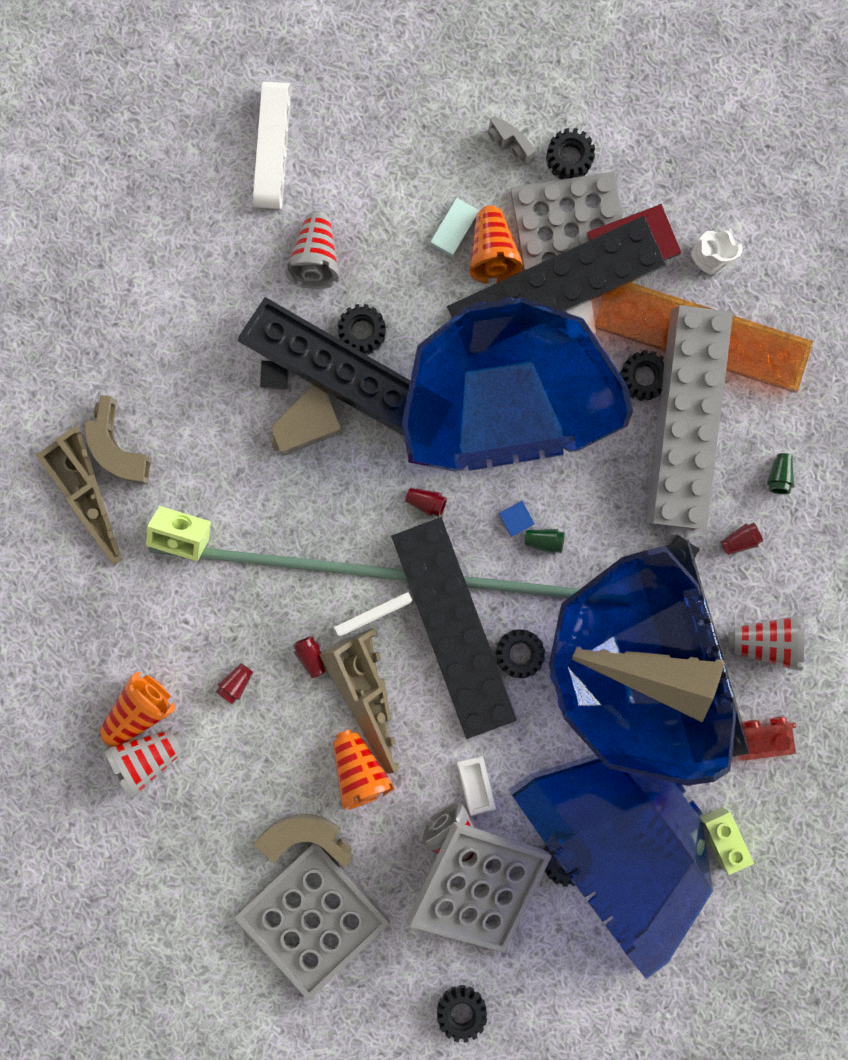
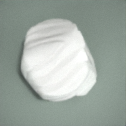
[691,231,742,275]

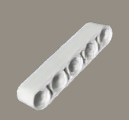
[253,81,291,209]

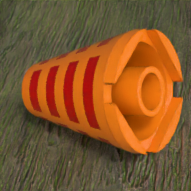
[469,205,523,284]
[100,672,175,747]
[333,730,395,811]

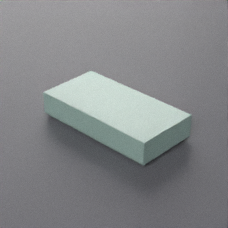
[430,198,479,257]

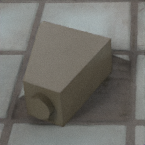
[269,385,343,456]

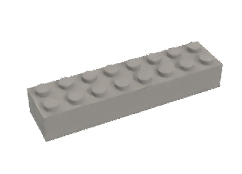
[645,305,733,530]

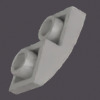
[488,116,536,166]

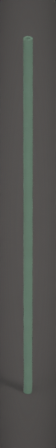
[149,547,630,605]

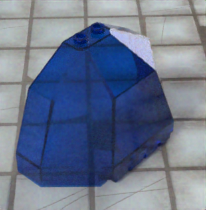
[402,297,633,471]
[549,546,736,786]
[509,751,713,979]

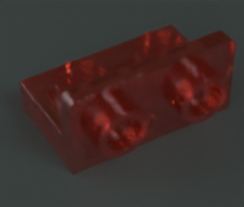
[740,716,797,761]

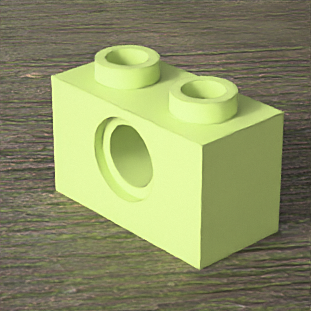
[146,506,211,562]
[698,807,754,875]

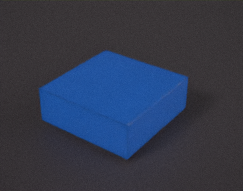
[498,501,535,537]

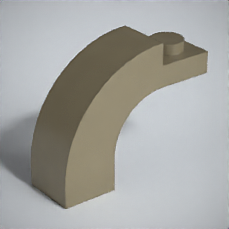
[85,395,152,484]
[253,814,353,868]

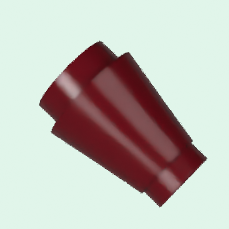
[405,487,447,518]
[720,522,763,556]
[293,636,326,678]
[215,663,254,705]

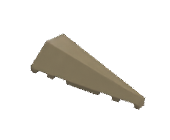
[35,425,122,565]
[319,628,399,773]
[572,647,725,722]

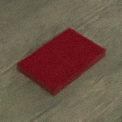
[586,204,681,261]

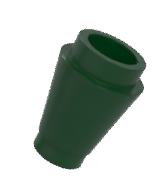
[767,453,794,495]
[525,529,565,555]

